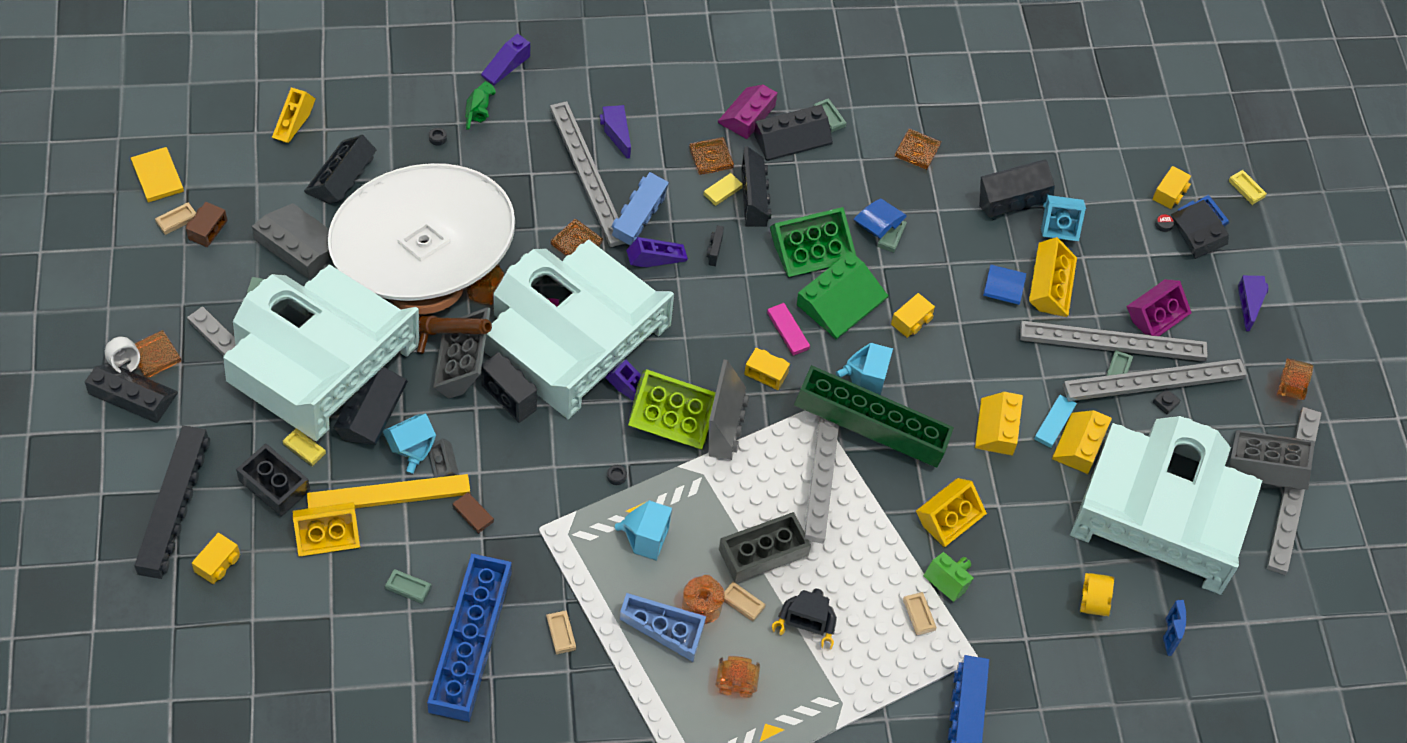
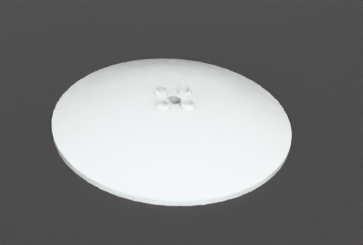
[328,163,515,301]

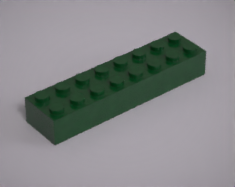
[794,365,954,468]

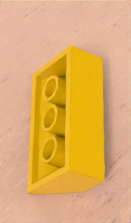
[1029,237,1077,317]

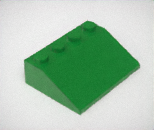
[770,207,856,277]
[797,251,888,340]

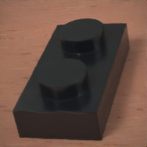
[706,225,724,267]

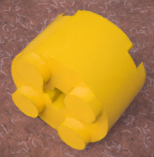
[1080,573,1114,617]

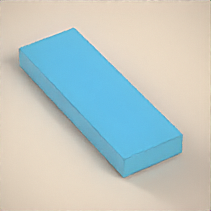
[1034,395,1077,448]

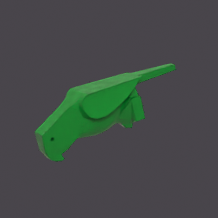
[465,81,496,130]

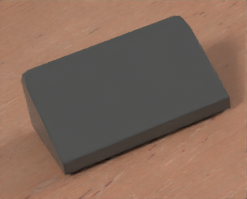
[429,438,459,478]

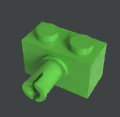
[923,552,974,602]

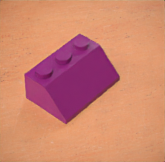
[718,84,777,139]
[1126,279,1192,336]

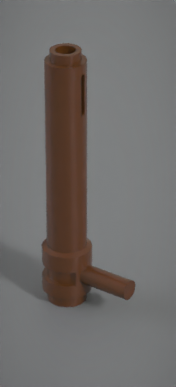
[417,316,492,354]

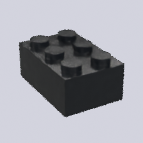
[481,352,537,423]
[236,443,310,516]

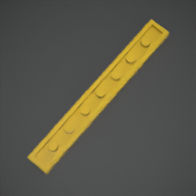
[307,474,470,508]

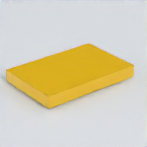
[131,147,184,202]

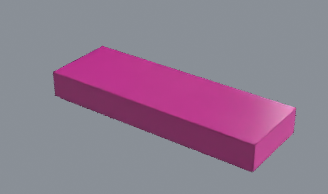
[767,303,810,356]

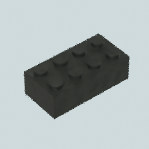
[719,512,811,583]

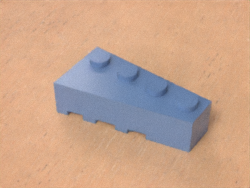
[611,172,669,245]
[620,593,706,662]

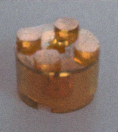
[467,264,504,304]
[1277,358,1313,400]
[682,575,725,624]
[716,656,760,698]

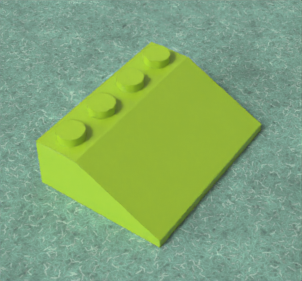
[628,369,716,449]

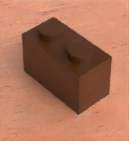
[186,202,228,248]

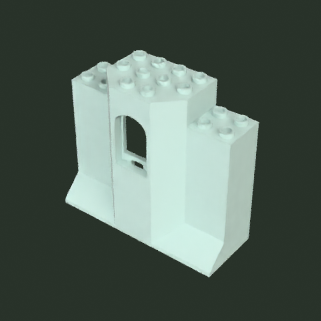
[484,239,674,419]
[223,264,419,441]
[1070,416,1263,595]

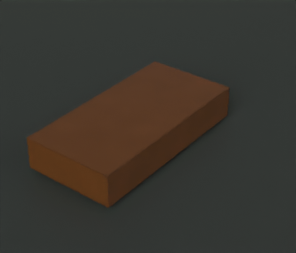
[452,492,494,534]

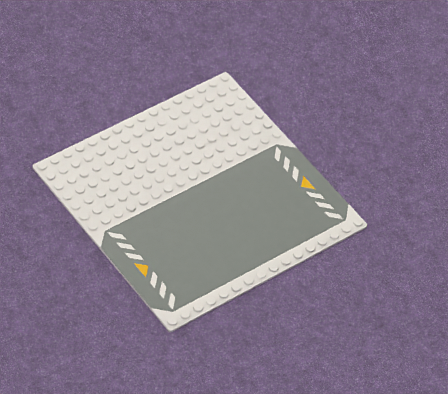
[539,410,978,743]

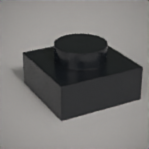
[1153,388,1181,415]

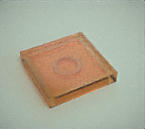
[895,128,941,170]
[689,137,734,175]
[551,218,603,256]
[134,330,181,378]

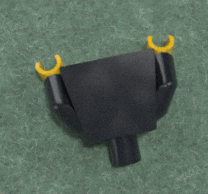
[772,588,837,650]

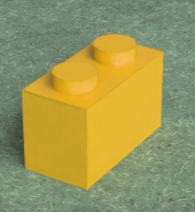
[1152,166,1191,209]
[891,293,935,338]
[744,348,790,390]
[192,533,240,585]

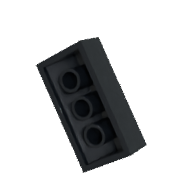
[754,104,833,161]
[304,134,377,204]
[741,146,771,227]
[979,159,1055,218]
[85,363,178,423]
[333,367,408,444]

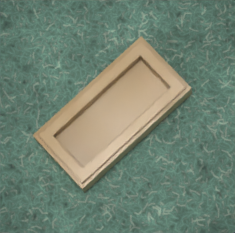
[155,202,196,235]
[720,582,766,622]
[903,592,937,636]
[546,610,576,654]

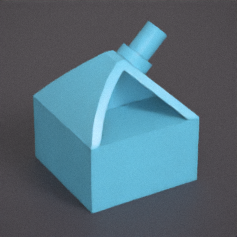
[1041,195,1086,241]
[836,343,893,395]
[383,413,436,474]
[615,500,672,561]

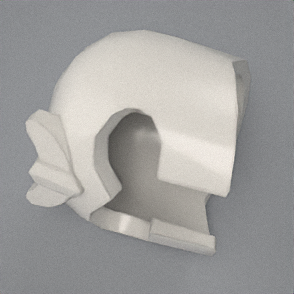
[105,337,140,373]

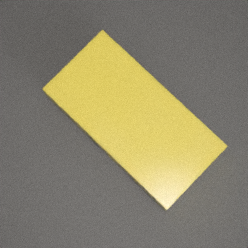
[1229,170,1267,205]
[704,173,743,206]
[283,428,326,466]

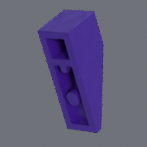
[481,33,530,85]
[599,105,631,159]
[626,237,688,267]
[1238,275,1269,331]
[605,359,641,401]

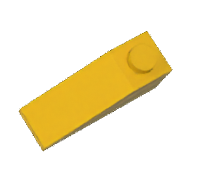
[272,87,316,143]

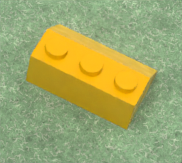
[975,392,1023,456]
[1052,410,1112,474]
[916,478,987,547]
[293,502,360,556]

